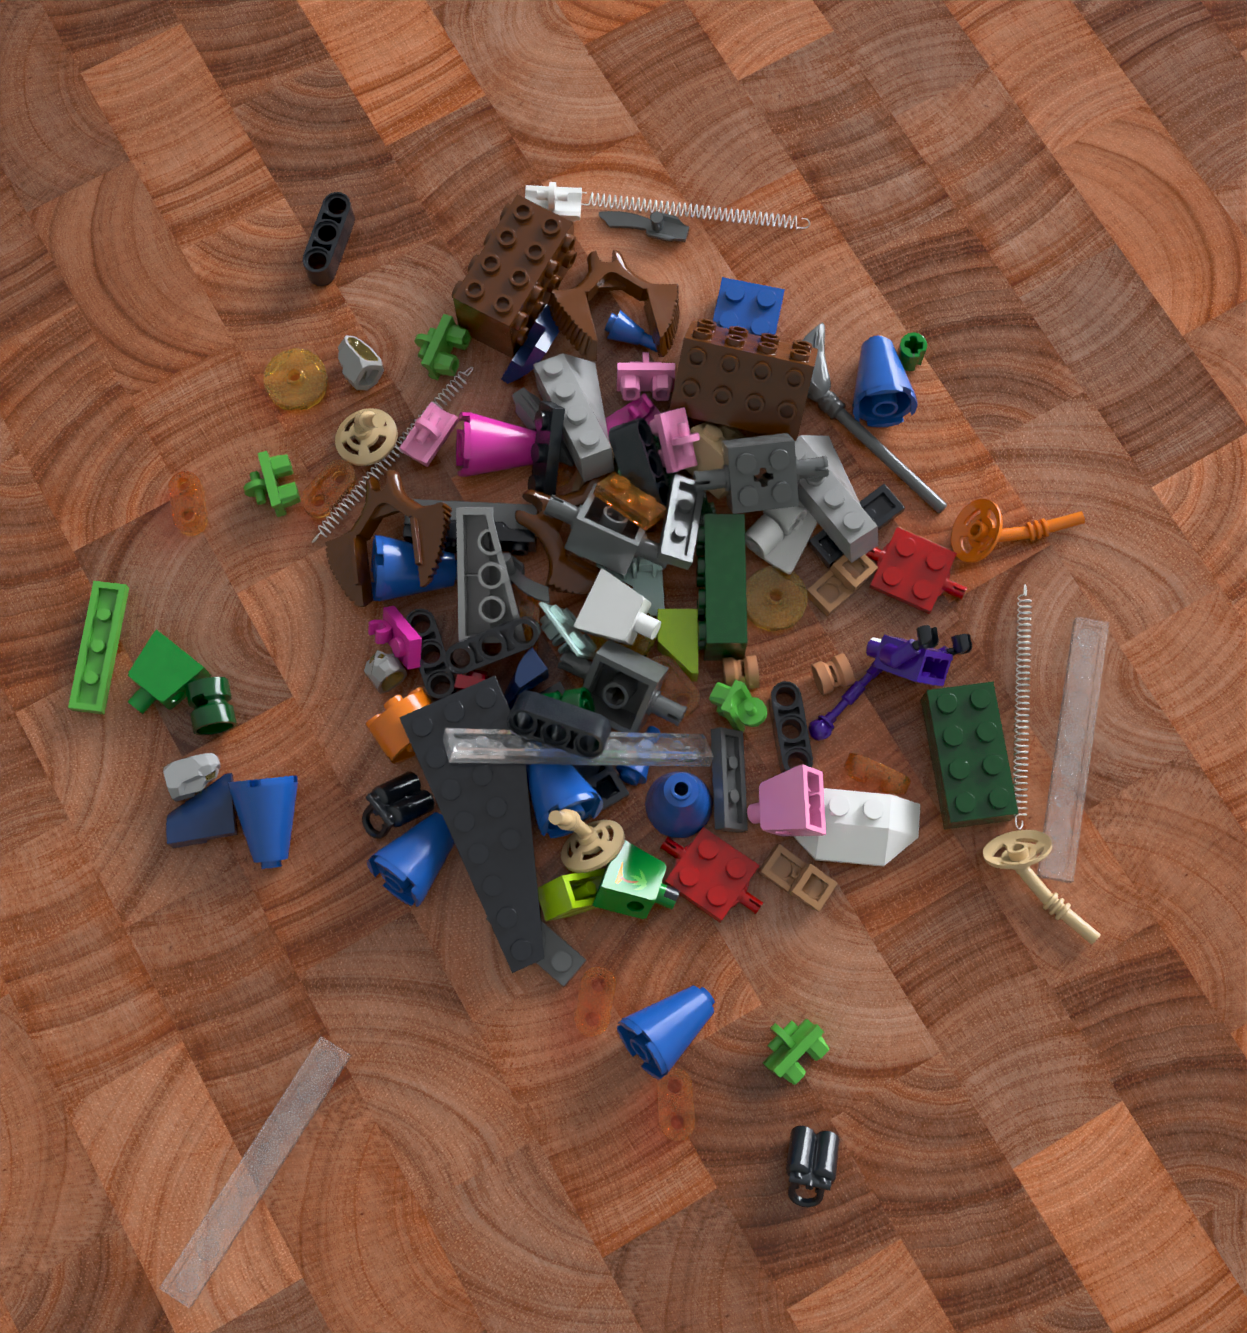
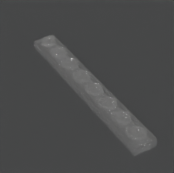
[1037,616,1109,883]
[443,728,714,767]
[159,1036,352,1308]

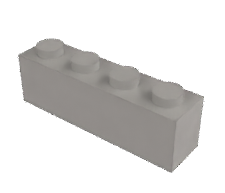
[533,353,614,482]
[795,435,878,563]
[456,507,526,643]

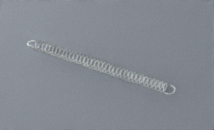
[581,192,810,230]
[312,367,474,543]
[1013,584,1032,830]

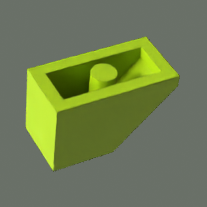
[654,609,699,681]
[538,868,605,921]

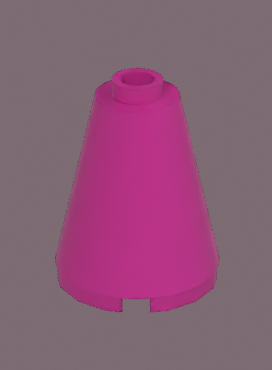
[456,412,536,477]

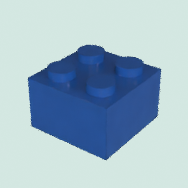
[713,277,785,336]

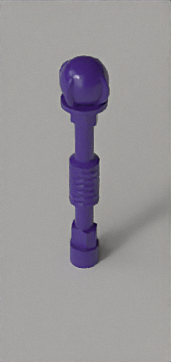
[808,661,883,741]

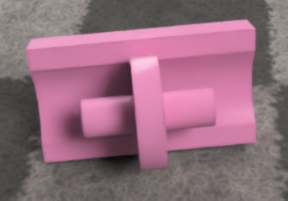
[617,352,675,401]
[399,402,459,467]
[650,407,700,473]

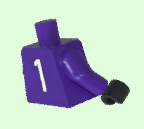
[866,625,972,686]

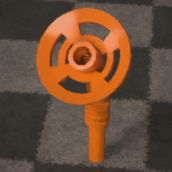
[951,499,1085,563]

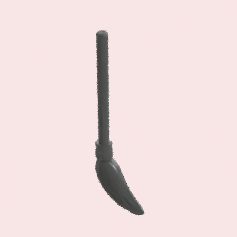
[802,322,947,513]

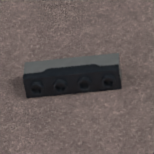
[403,499,538,556]

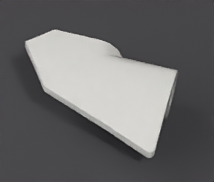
[745,500,818,574]

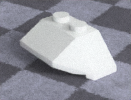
[794,788,920,867]

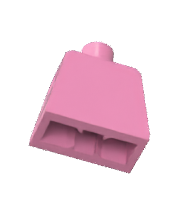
[747,764,826,836]

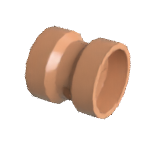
[811,653,855,696]
[722,655,759,689]

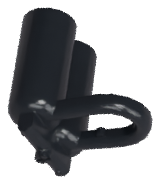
[362,771,435,839]
[786,1126,840,1207]

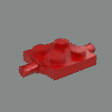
[865,527,967,614]
[660,827,764,923]

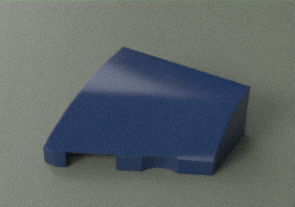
[501,304,560,384]
[503,647,549,710]
[166,773,238,849]

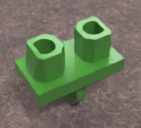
[414,314,471,380]
[243,451,301,517]
[709,679,767,732]
[763,1019,829,1085]

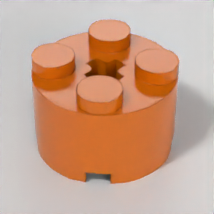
[365,687,432,764]

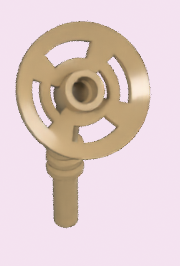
[335,408,398,466]
[548,809,625,873]
[983,830,1101,945]

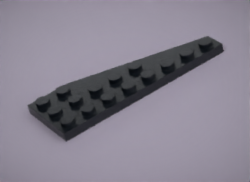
[399,676,544,973]

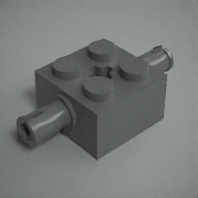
[693,433,829,514]
[544,483,667,576]
[558,639,687,739]

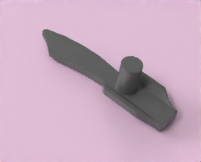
[599,211,689,242]
[512,387,574,467]
[503,553,550,603]

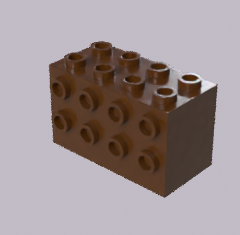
[452,194,577,358]
[669,319,818,441]

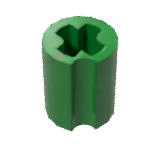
[897,332,927,371]

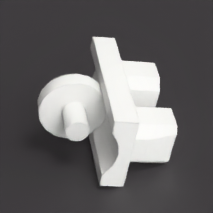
[525,182,582,223]

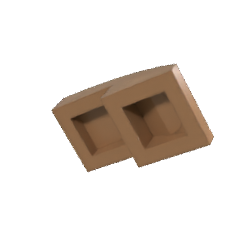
[805,554,878,617]
[758,844,838,912]

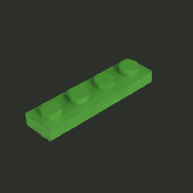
[68,581,129,715]

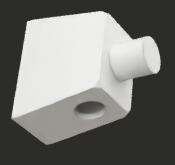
[574,568,661,645]

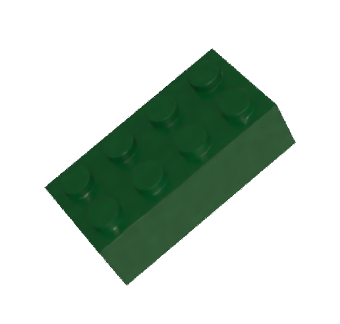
[696,514,748,661]
[921,681,1019,830]

